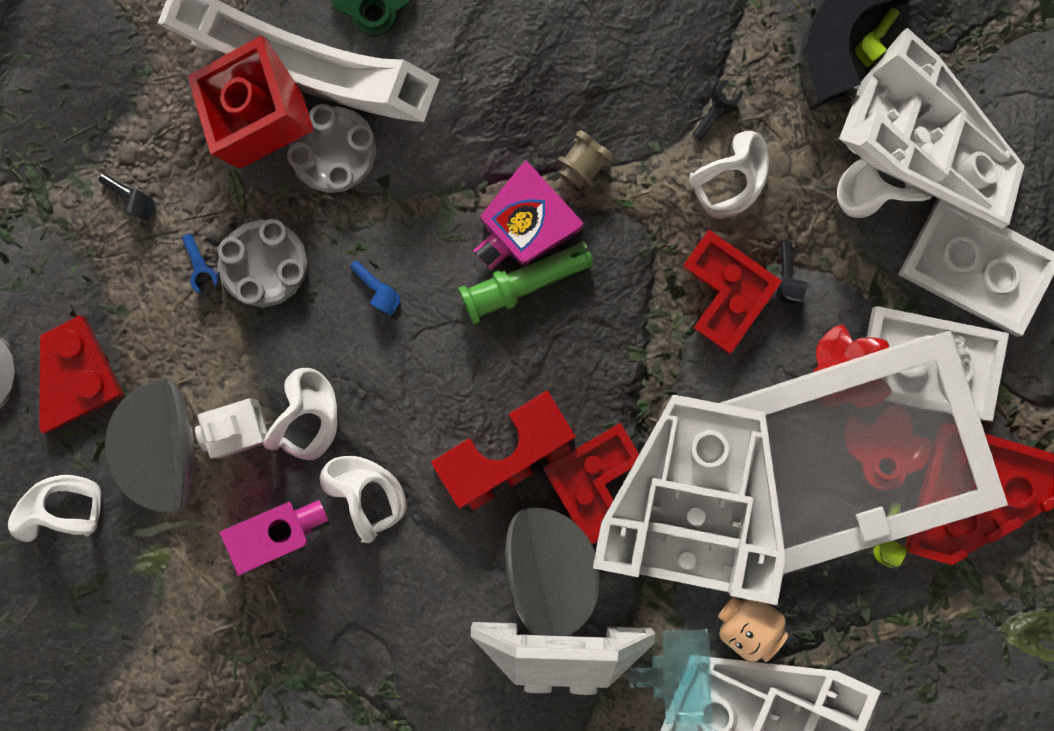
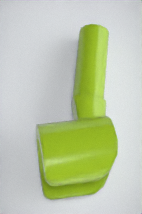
[855,8,900,67]
[873,502,907,568]

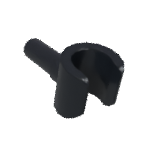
[692,80,743,141]
[98,173,155,221]
[776,241,807,306]

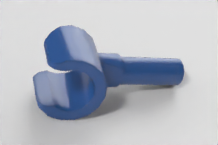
[181,233,221,294]
[350,260,400,316]

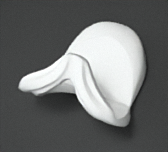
[689,131,769,219]
[837,158,932,218]
[263,368,337,460]
[320,456,407,543]
[8,475,102,542]

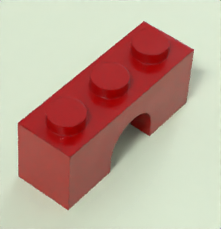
[431,390,576,511]

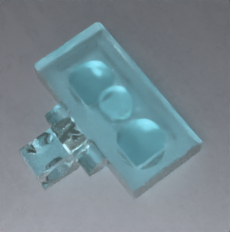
[629,629,714,724]

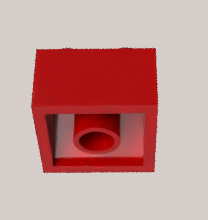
[187,35,314,169]

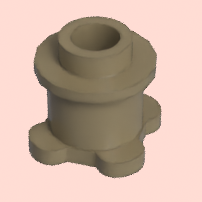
[556,130,614,190]

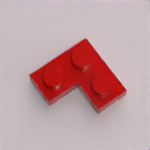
[681,230,782,355]
[543,423,639,544]

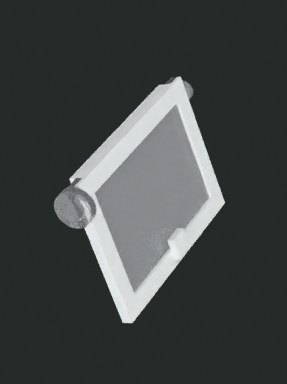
[720,330,1008,574]

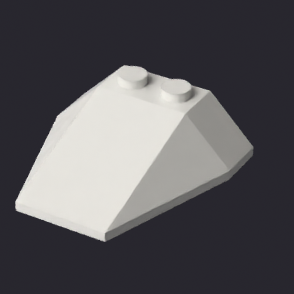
[839,28,1024,229]
[593,395,786,605]
[471,622,655,695]
[661,655,881,731]

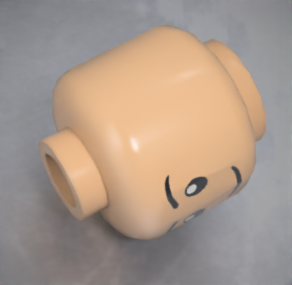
[718,597,788,662]

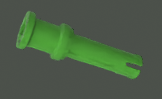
[458,241,594,325]

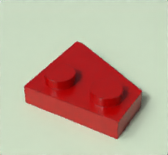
[39,315,125,434]

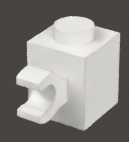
[195,398,268,458]

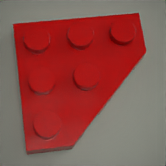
[905,422,1054,565]

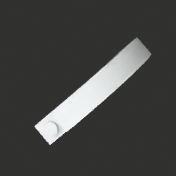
[157,0,440,122]

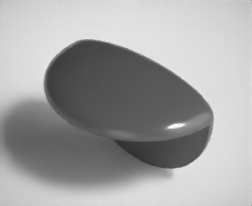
[105,379,194,512]
[505,508,601,636]

